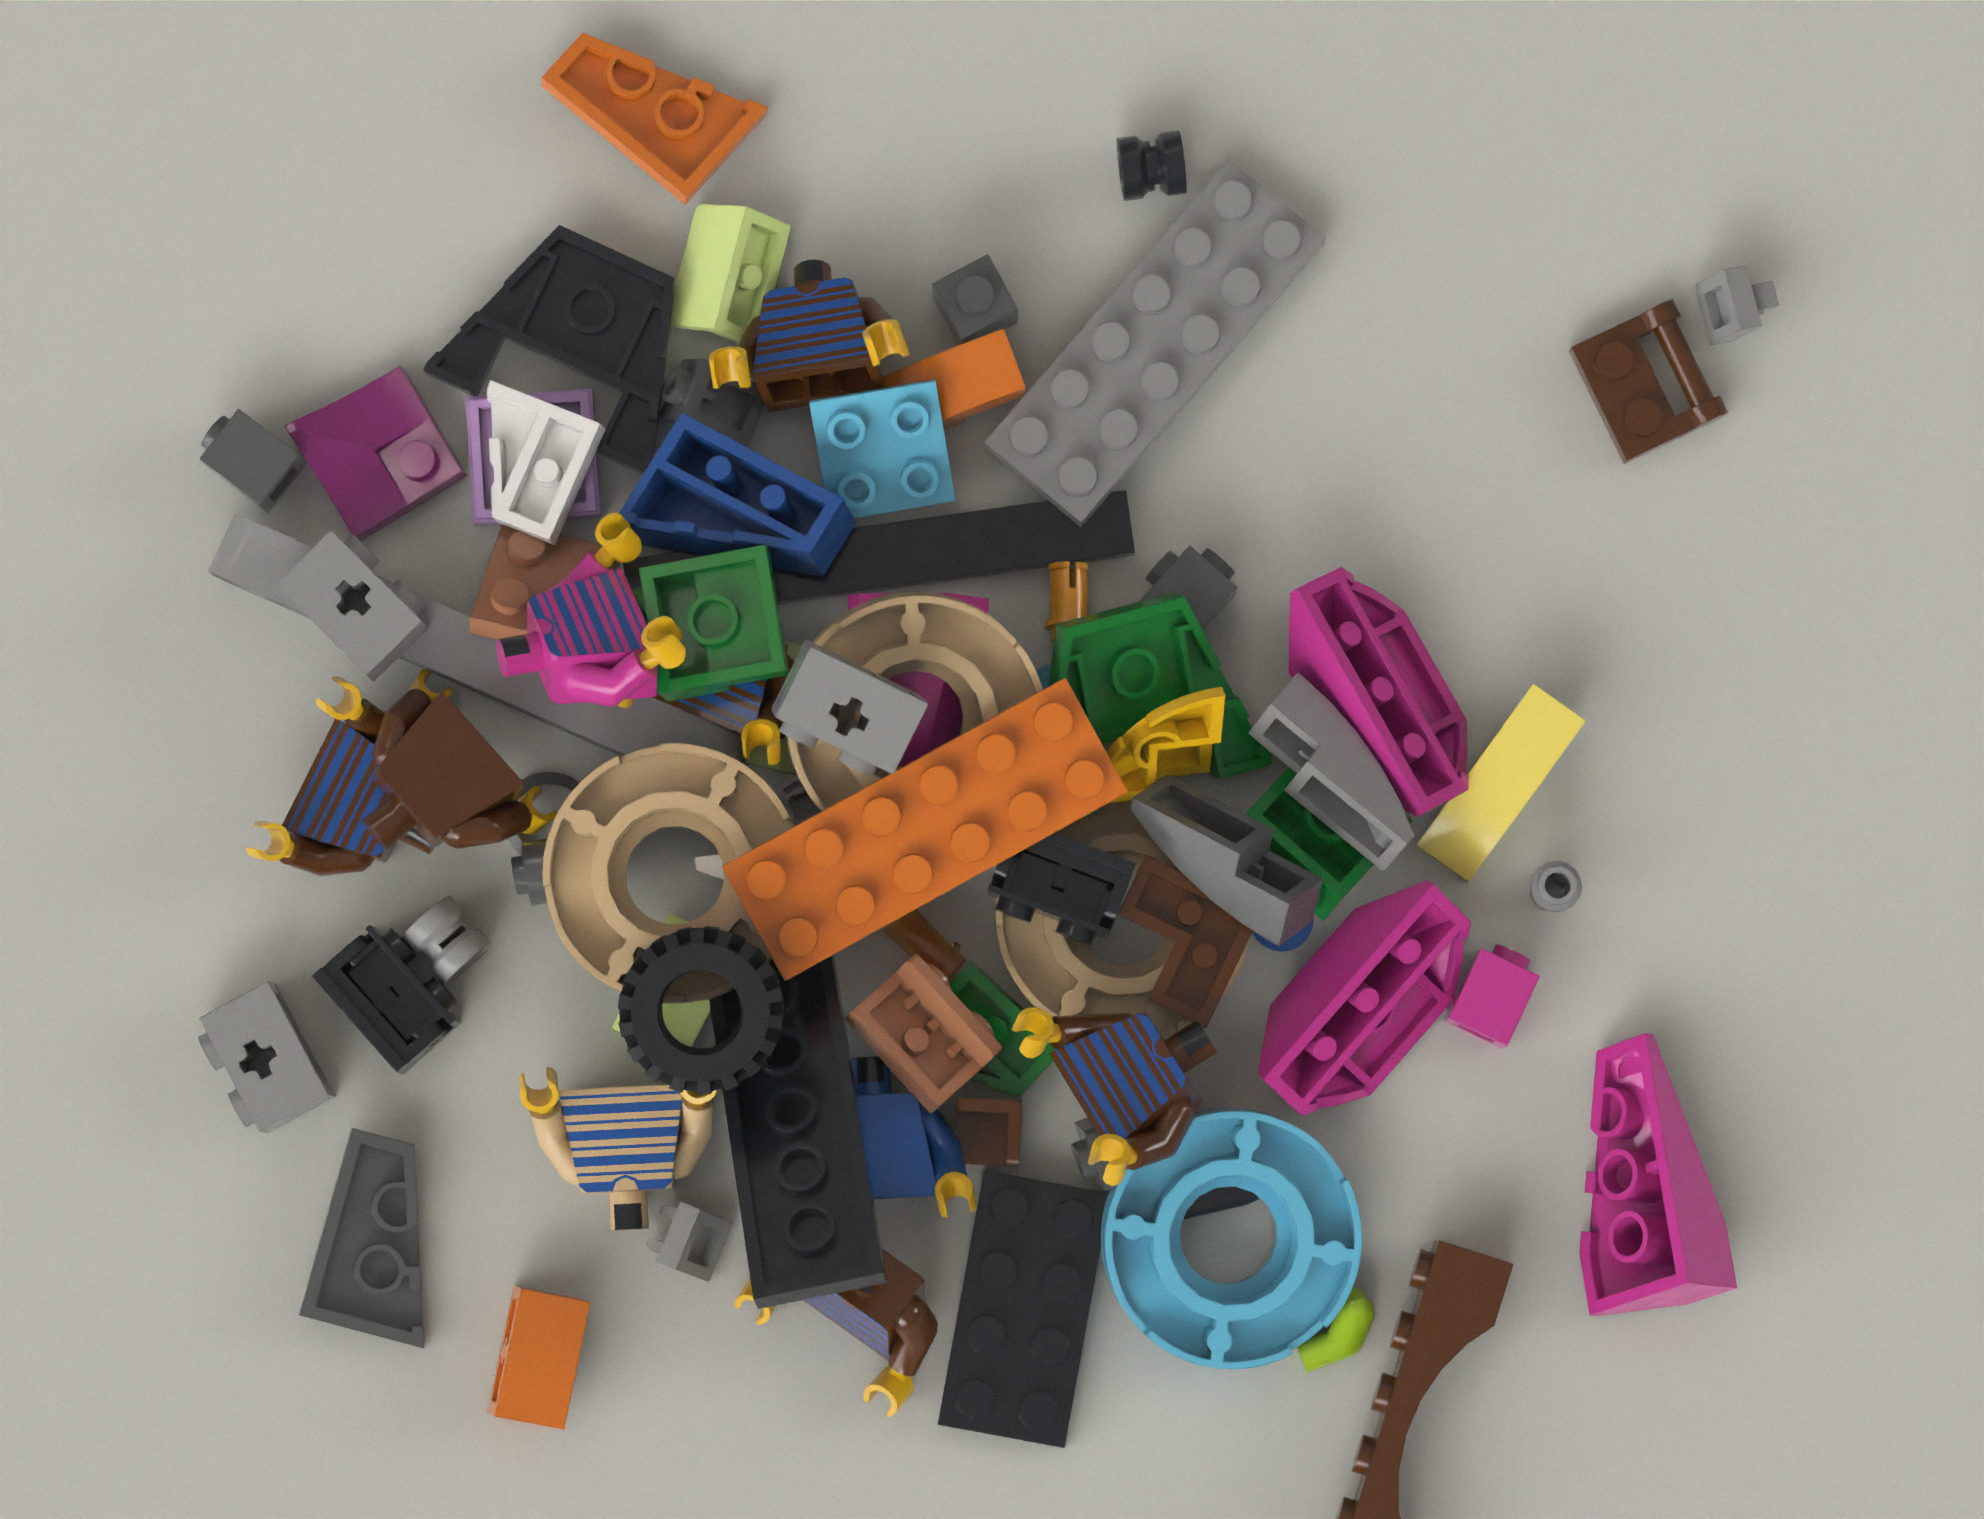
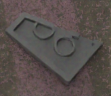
[299,1127,425,1349]

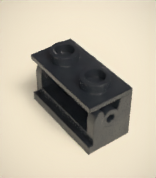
[987,833,1136,946]
[312,925,461,1075]

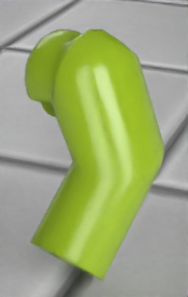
[1297,1286,1375,1373]

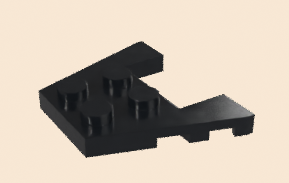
[423,225,676,475]

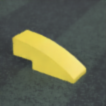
[1416,683,1586,882]

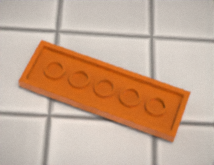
[722,678,1128,981]

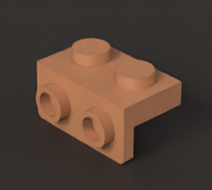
[844,954,1002,1114]

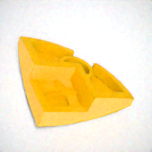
[1107,687,1225,803]

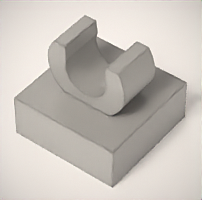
[1695,265,1779,345]
[646,1201,734,1282]

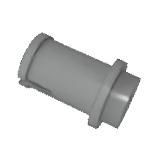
[1530,861,1582,912]

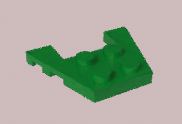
[1048,592,1272,817]

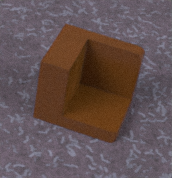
[956,1098,1022,1167]

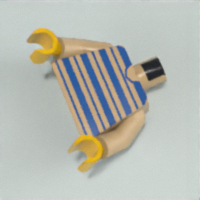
[519,1067,716,1231]

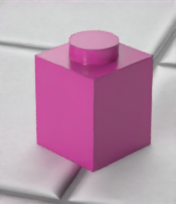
[1444,944,1540,1048]

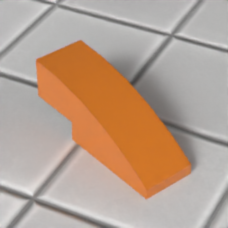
[883,328,1026,429]

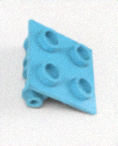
[809,379,955,518]

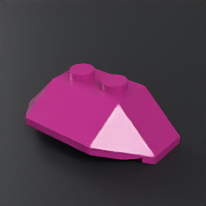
[1288,567,1469,817]
[1257,880,1471,1116]

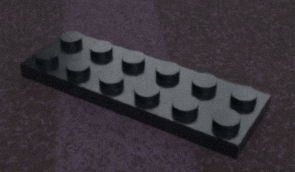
[709,955,887,1309]

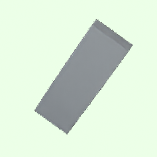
[1248,672,1414,872]

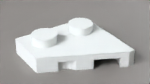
[487,380,606,545]

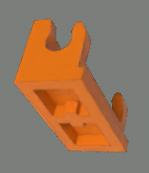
[487,1286,590,1430]

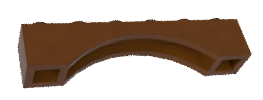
[1336,1240,1513,1519]

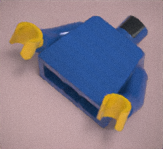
[851,1056,977,1218]

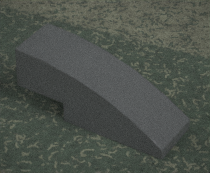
[1130,774,1323,946]

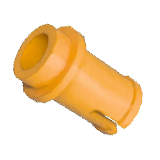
[1044,561,1089,642]

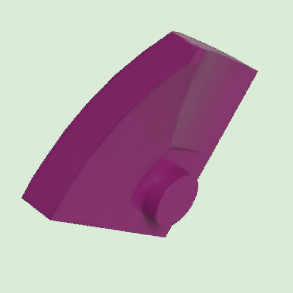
[284,366,467,541]

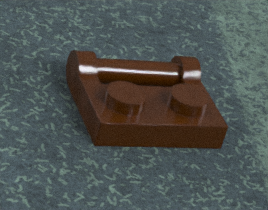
[1569,299,1728,464]

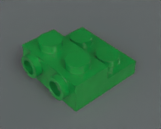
[632,545,789,702]
[1245,767,1413,921]

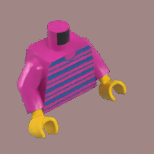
[496,513,686,707]

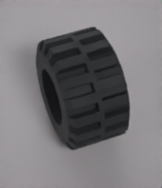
[618,926,784,1095]

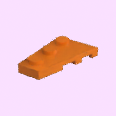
[541,33,768,205]

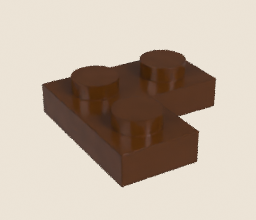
[1117,856,1253,1029]

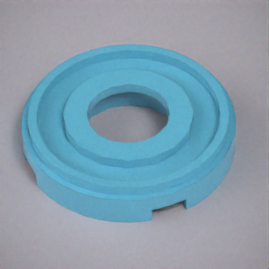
[1101,1107,1362,1370]

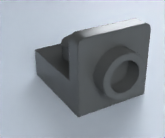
[660,359,765,447]

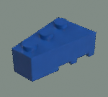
[619,412,856,576]

